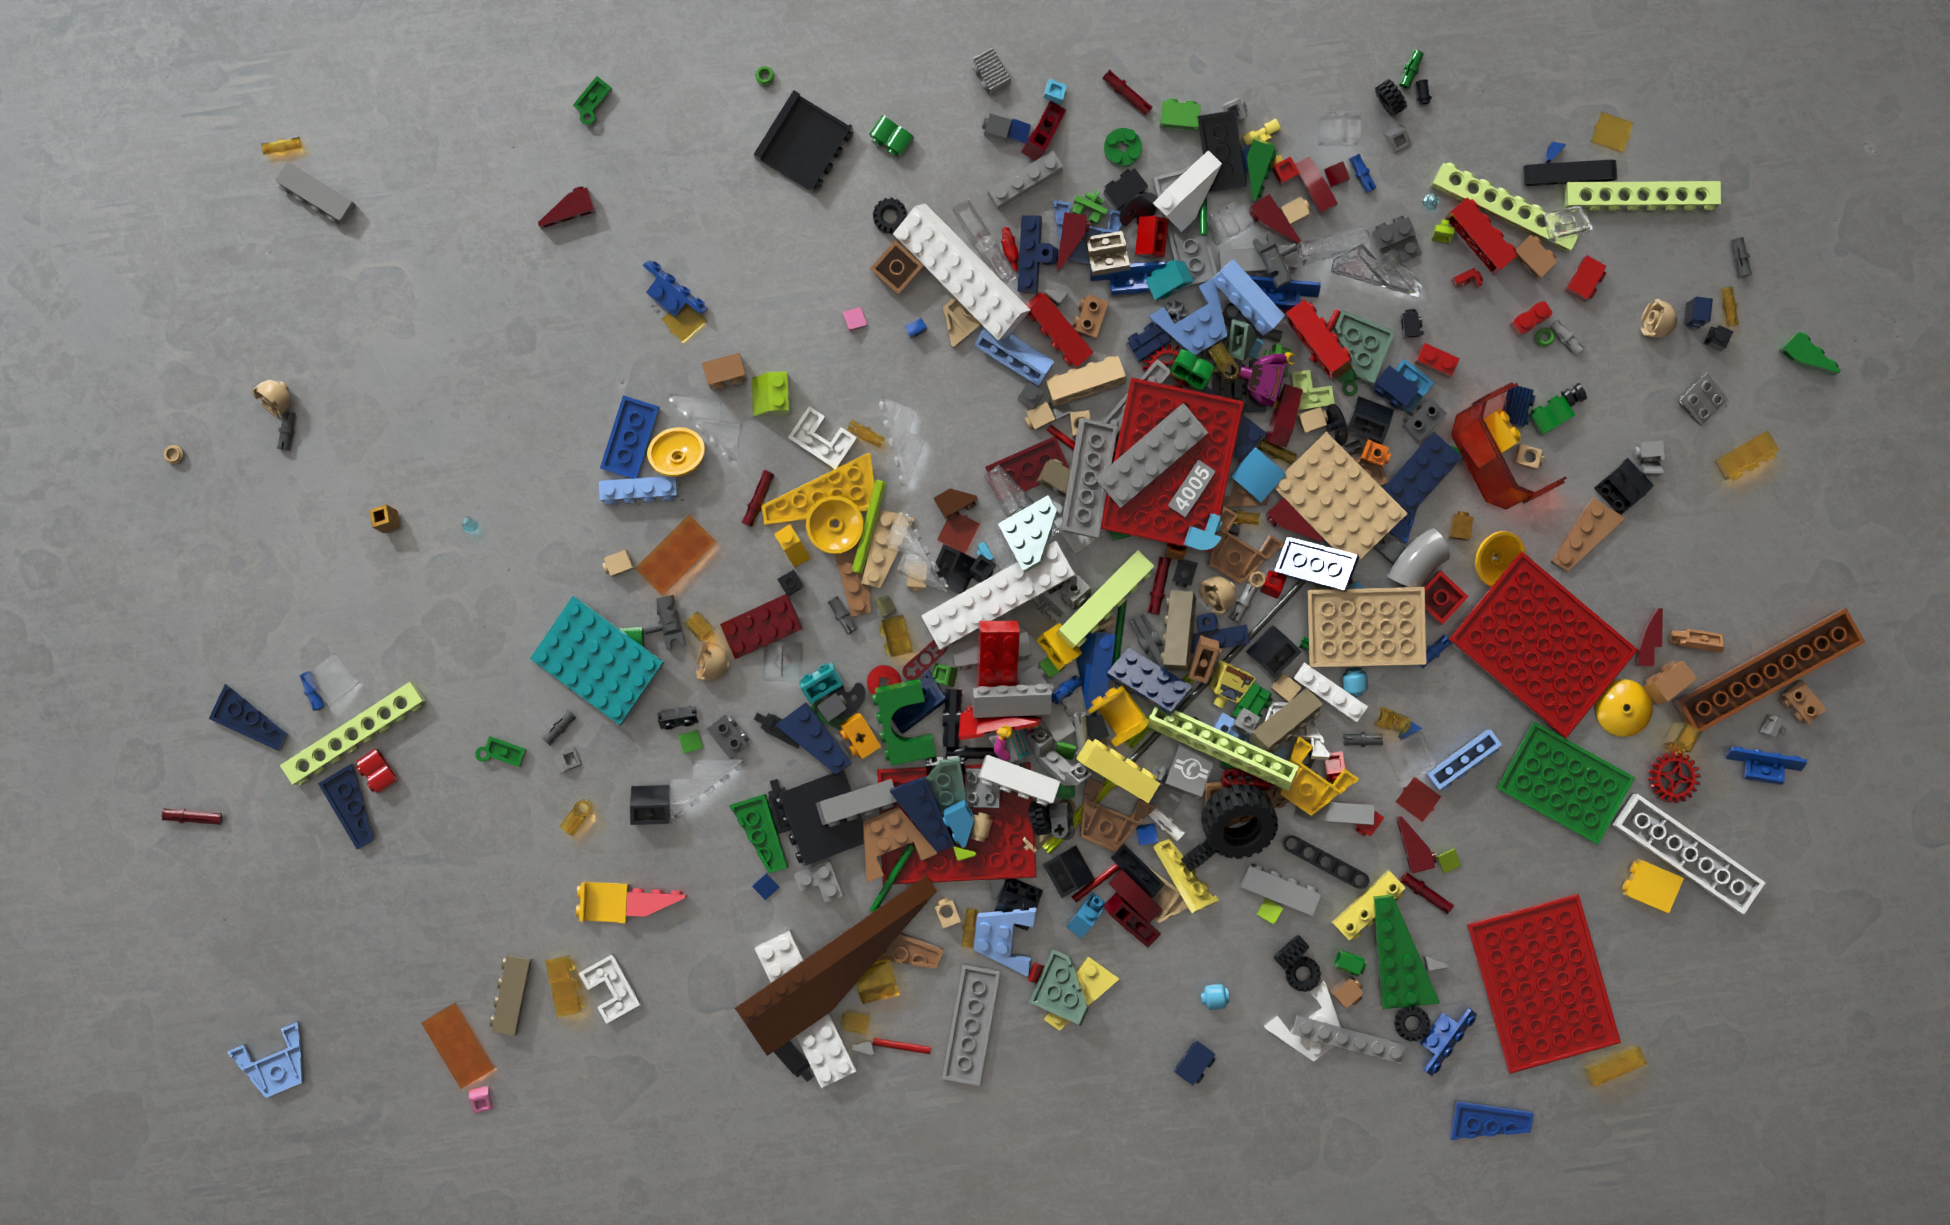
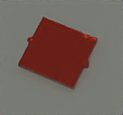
[937,514,980,554]
[1395,776,1441,822]

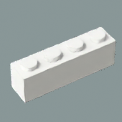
[1292,663,1368,723]
[978,755,1060,806]

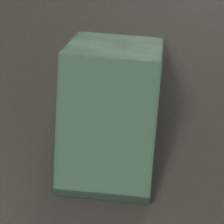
[1227,319,1258,361]

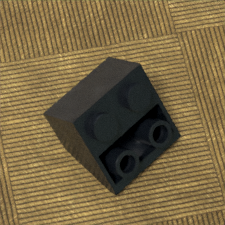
[1347,396,1394,445]
[1594,457,1654,515]
[928,544,976,594]
[1246,625,1302,679]
[630,785,671,825]
[1043,845,1095,898]
[994,879,1043,931]

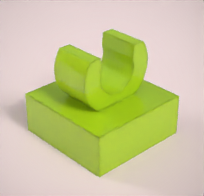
[1431,219,1455,244]

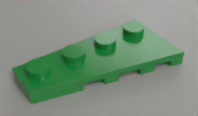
[729,794,788,873]

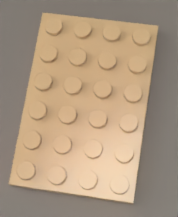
[1274,432,1408,561]
[1308,587,1426,667]

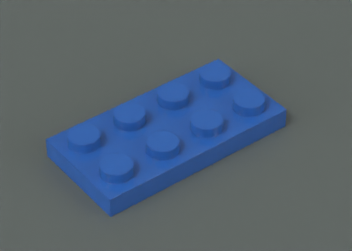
[600,395,660,479]

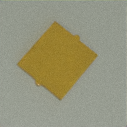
[1591,112,1633,152]
[661,304,707,343]

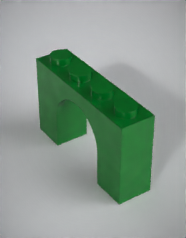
[872,679,936,766]

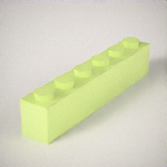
[1056,550,1154,649]

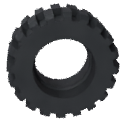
[1201,784,1278,859]

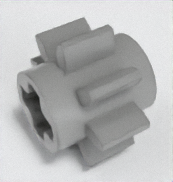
[1165,300,1188,324]

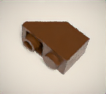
[934,488,978,520]

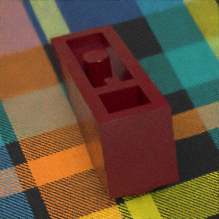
[1021,101,1066,161]
[538,186,596,229]
[1248,194,1301,246]
[1056,212,1090,272]
[1265,383,1303,448]
[1265,497,1323,543]
[1396,816,1437,874]
[1104,892,1161,947]

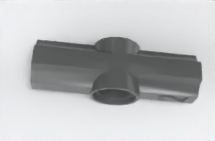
[1129,613,1164,668]

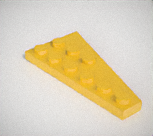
[761,452,875,525]

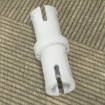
[1148,807,1185,842]

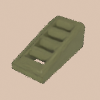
[875,595,897,618]

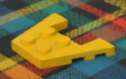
[1279,736,1359,816]

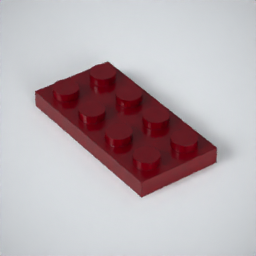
[985,436,1070,502]
[720,594,803,659]

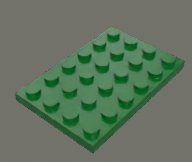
[1496,721,1635,845]

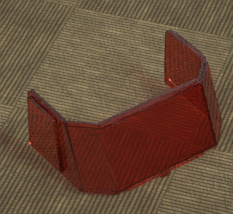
[1451,382,1567,510]

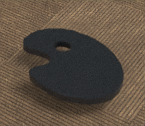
[1119,192,1157,226]
[1326,403,1348,445]
[827,682,866,719]

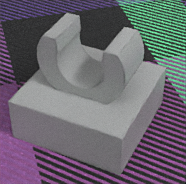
[1759,714,1787,737]

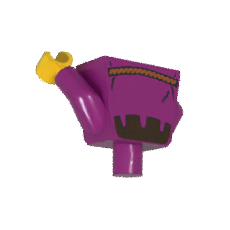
[1239,352,1296,409]

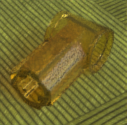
[1208,342,1239,380]
[559,799,593,836]

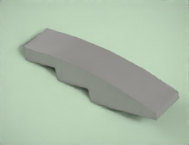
[1295,802,1375,825]

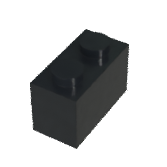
[1103,168,1148,211]

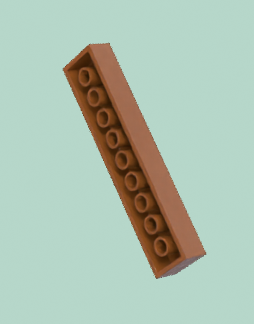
[1673,608,1865,735]

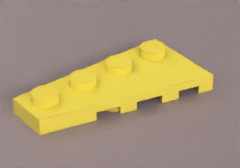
[1153,839,1219,913]
[1044,956,1119,1031]

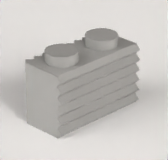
[971,47,1011,94]

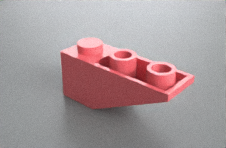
[626,888,687,917]

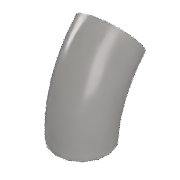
[1388,528,1450,587]

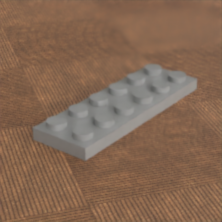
[1153,168,1217,288]
[1095,403,1208,508]
[1060,418,1118,539]
[942,964,1001,1086]

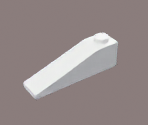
[1153,150,1222,232]

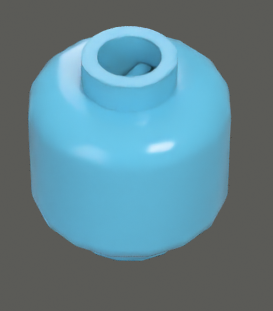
[1342,667,1368,697]
[1201,984,1230,1010]

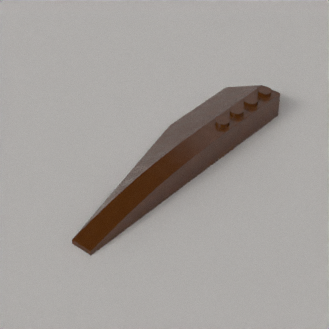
[734,875,937,1056]

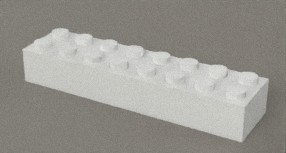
[893,204,1030,341]
[922,541,1076,650]
[1612,794,1765,914]
[754,930,857,1088]

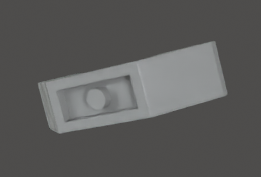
[1027,727,1094,786]

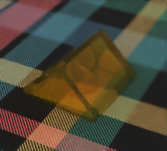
[856,958,900,1004]

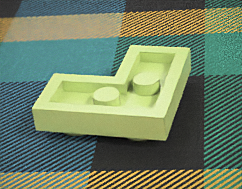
[1290,370,1335,411]

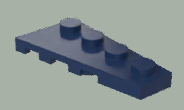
[209,684,288,751]
[776,702,852,775]
[318,764,375,850]
[890,776,955,852]

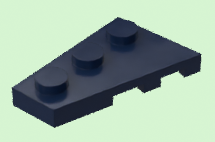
[891,669,948,734]

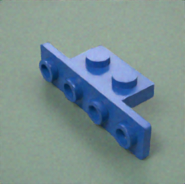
[643,261,708,317]
[1090,261,1166,295]
[1249,276,1321,310]
[1726,747,1807,785]
[1420,1008,1477,1076]

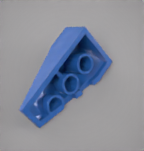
[1076,632,1115,711]

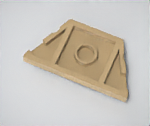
[943,297,982,348]
[1151,869,1188,923]

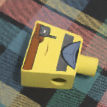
[1210,659,1256,709]

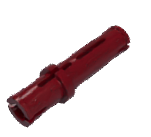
[1102,69,1153,116]
[741,470,775,527]
[1147,556,1171,615]
[162,808,222,825]
[1400,871,1454,915]

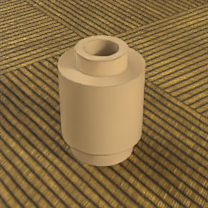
[970,812,993,842]

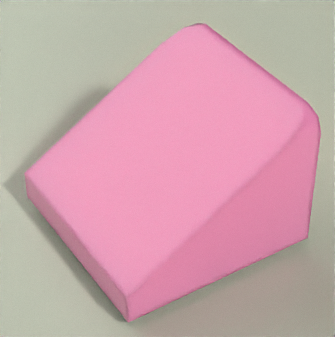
[842,307,867,332]
[469,1086,493,1113]

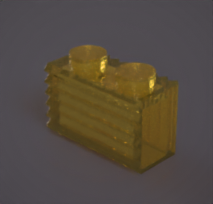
[683,612,715,641]
[879,615,914,658]

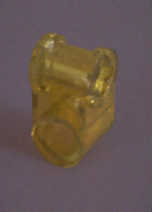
[1374,707,1411,733]

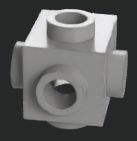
[1061,575,1091,609]

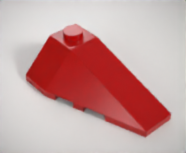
[959,705,1043,740]

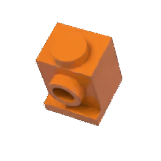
[1360,439,1391,467]

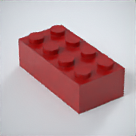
[1445,197,1518,276]
[1286,299,1352,382]
[976,621,1020,688]

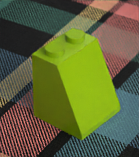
[752,371,791,416]

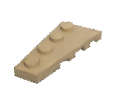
[861,509,915,588]

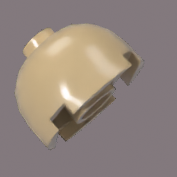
[1641,299,1677,339]
[252,380,291,418]
[1199,576,1236,616]
[696,642,730,681]

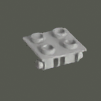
[1678,373,1728,426]
[1010,594,1064,639]
[1139,764,1184,815]
[965,769,1001,808]

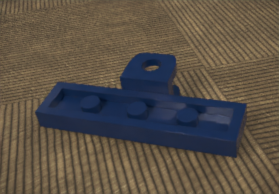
[1018,215,1058,293]
[1191,613,1250,654]

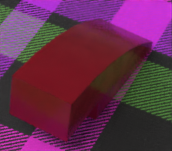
[1295,156,1338,215]
[1635,608,1663,666]
[1108,869,1163,923]

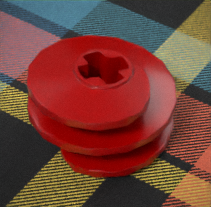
[867,665,901,695]

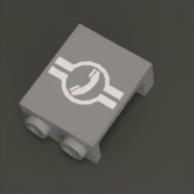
[1164,742,1215,799]

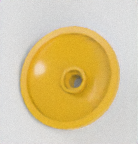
[647,427,705,477]
[806,496,864,554]
[1475,531,1526,586]
[1594,679,1653,737]

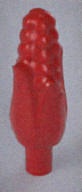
[1001,227,1019,272]

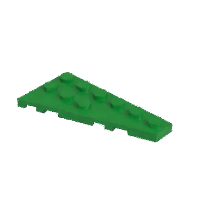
[1373,894,1440,1009]

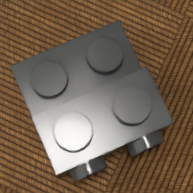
[1372,216,1422,268]

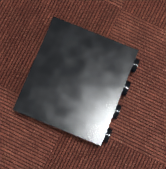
[753,90,854,193]
[775,770,864,866]

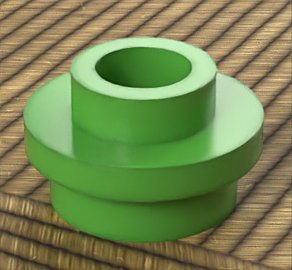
[755,66,774,86]
[1535,327,1555,347]

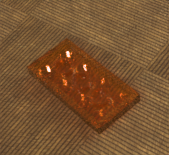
[635,515,716,596]
[421,1002,495,1089]

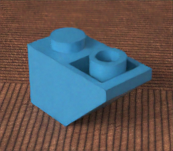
[943,799,974,848]
[1066,892,1106,939]

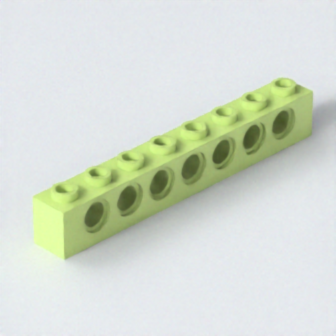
[1431,163,1581,253]
[1564,181,1721,211]
[280,682,426,786]
[1148,707,1299,791]

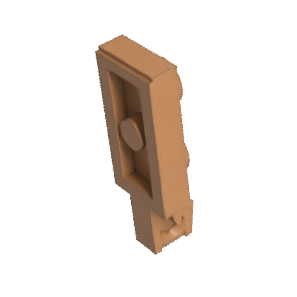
[1669,628,1724,653]

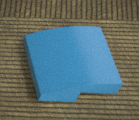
[1395,359,1434,414]
[1230,447,1286,503]

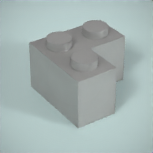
[793,859,844,903]

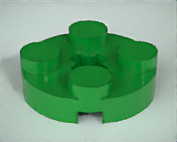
[1104,128,1142,167]

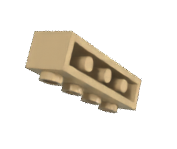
[1046,356,1126,407]

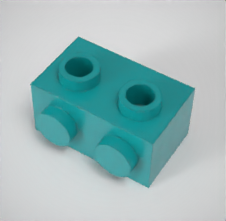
[1146,260,1194,300]
[799,662,844,704]

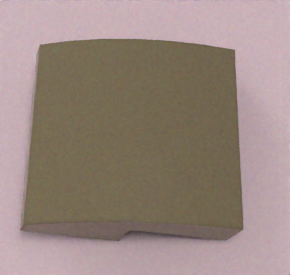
[1085,231,1130,276]

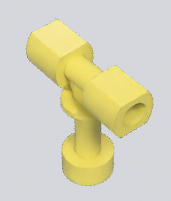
[1242,119,1283,169]

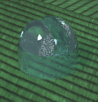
[1422,193,1439,210]
[462,516,479,532]

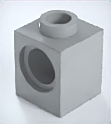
[1231,708,1261,737]

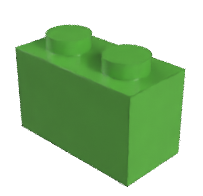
[1159,99,1201,131]

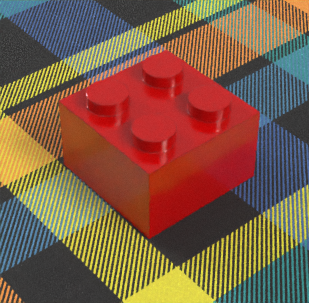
[1423,570,1469,625]

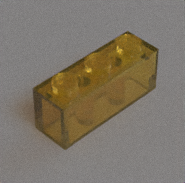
[1714,430,1779,481]
[1661,722,1702,753]
[545,955,584,1018]
[1582,1044,1647,1088]

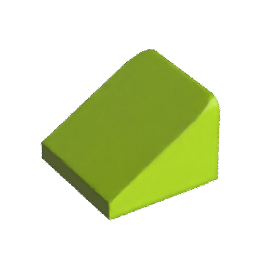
[954,846,977,861]
[1436,848,1462,874]
[1257,898,1284,925]

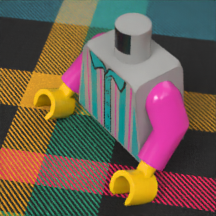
[989,716,1040,769]

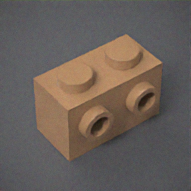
[1515,235,1558,280]
[1073,294,1109,340]
[1188,636,1221,684]
[1779,680,1826,724]
[1330,976,1364,1009]

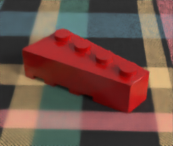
[1025,292,1094,367]

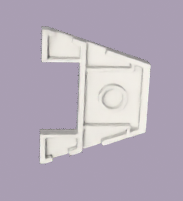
[1264,702,1330,760]
[1264,981,1340,1062]

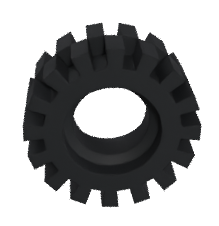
[1375,79,1407,116]
[873,197,907,234]
[1028,801,1052,836]
[1181,839,1216,872]
[1273,935,1310,970]
[1285,956,1321,992]
[1394,1006,1431,1042]

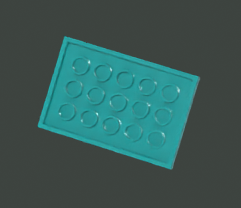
[530,596,665,725]

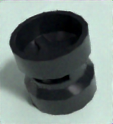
[1561,382,1587,407]

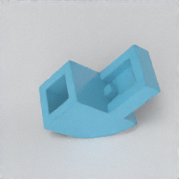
[1183,514,1222,550]

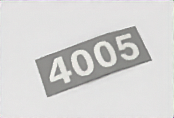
[1168,460,1216,517]

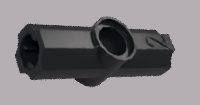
[942,689,962,747]

